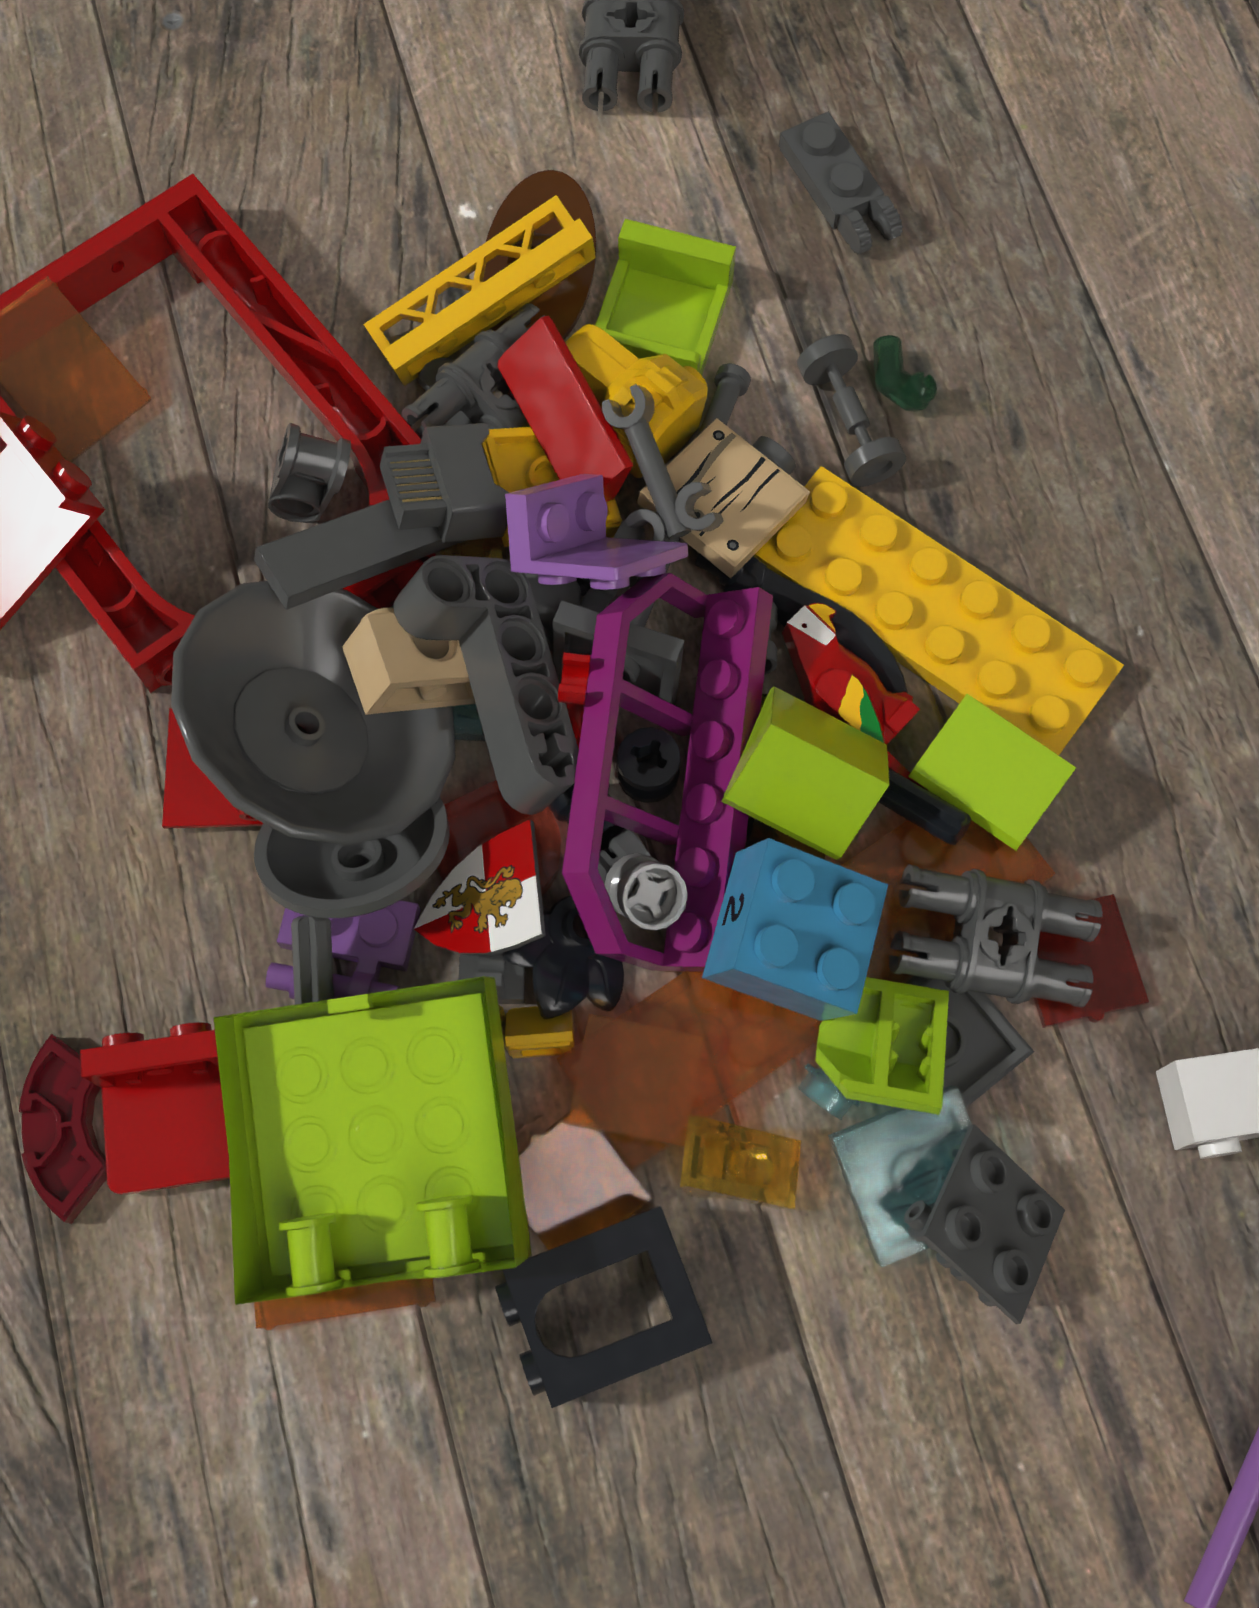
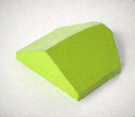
[815,977,949,1115]

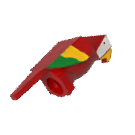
[782,603,927,790]

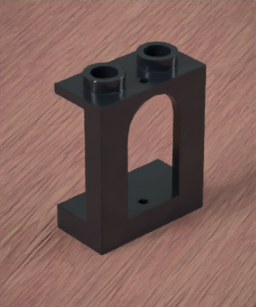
[495,1206,713,1408]

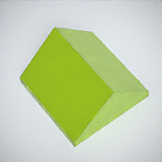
[721,686,890,860]
[908,694,1076,851]

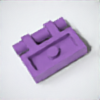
[265,900,421,999]

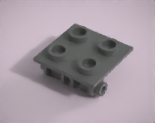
[904,1124,1065,1324]

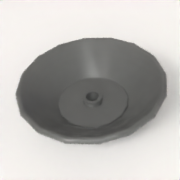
[171,581,456,846]

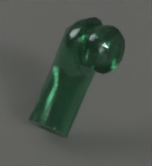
[873,335,937,412]

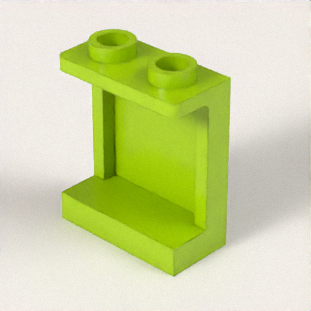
[595,219,736,375]

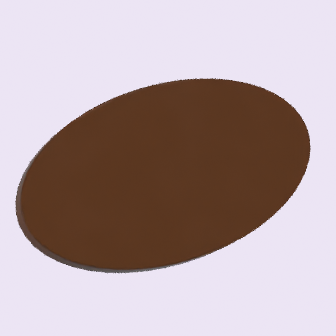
[483,170,596,340]

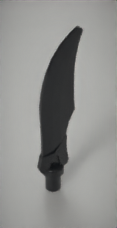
[695,553,908,694]

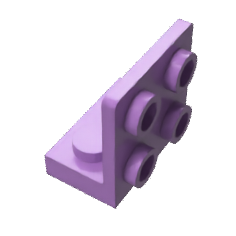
[505,474,688,590]

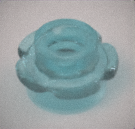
[798,1063,861,1120]

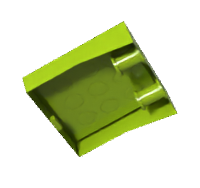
[213,976,532,1305]

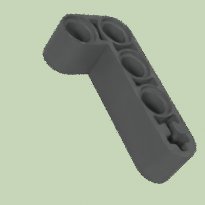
[394,555,579,815]

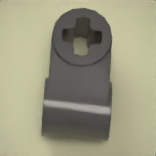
[268,423,351,523]

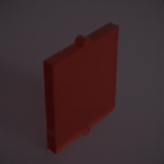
[1033,894,1149,1028]

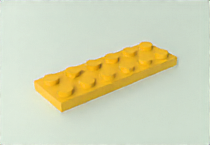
[754,466,1124,755]

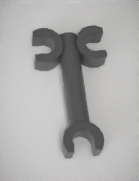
[602,384,724,542]

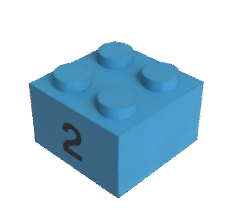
[702,838,888,1021]

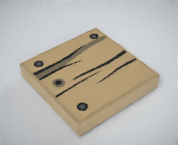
[637,418,810,578]

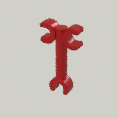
[558,652,591,748]

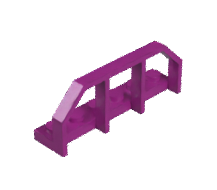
[562,573,773,972]

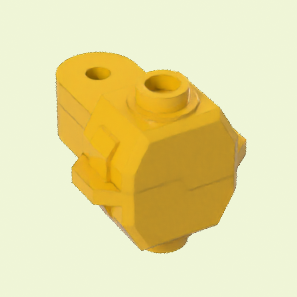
[565,324,708,478]

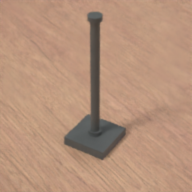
[553,363,751,705]

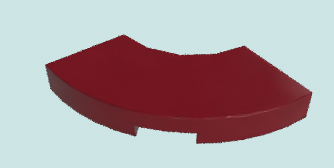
[19,1034,107,1224]

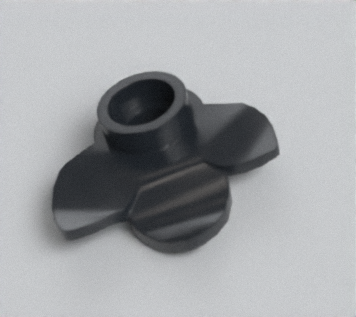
[503,896,624,1019]

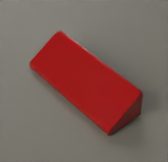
[497,315,633,502]

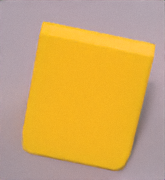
[505,1006,575,1059]

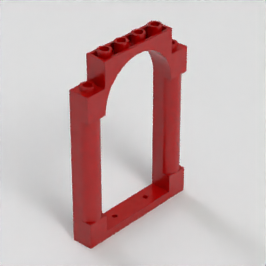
[0,174,436,693]

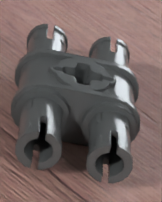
[579,0,684,112]
[402,303,545,439]
[889,864,1103,1008]

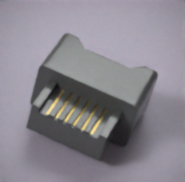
[380,423,510,543]

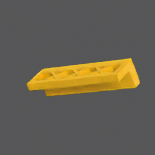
[363,195,596,386]

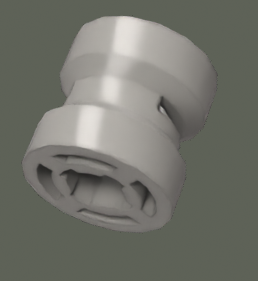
[605,853,688,930]

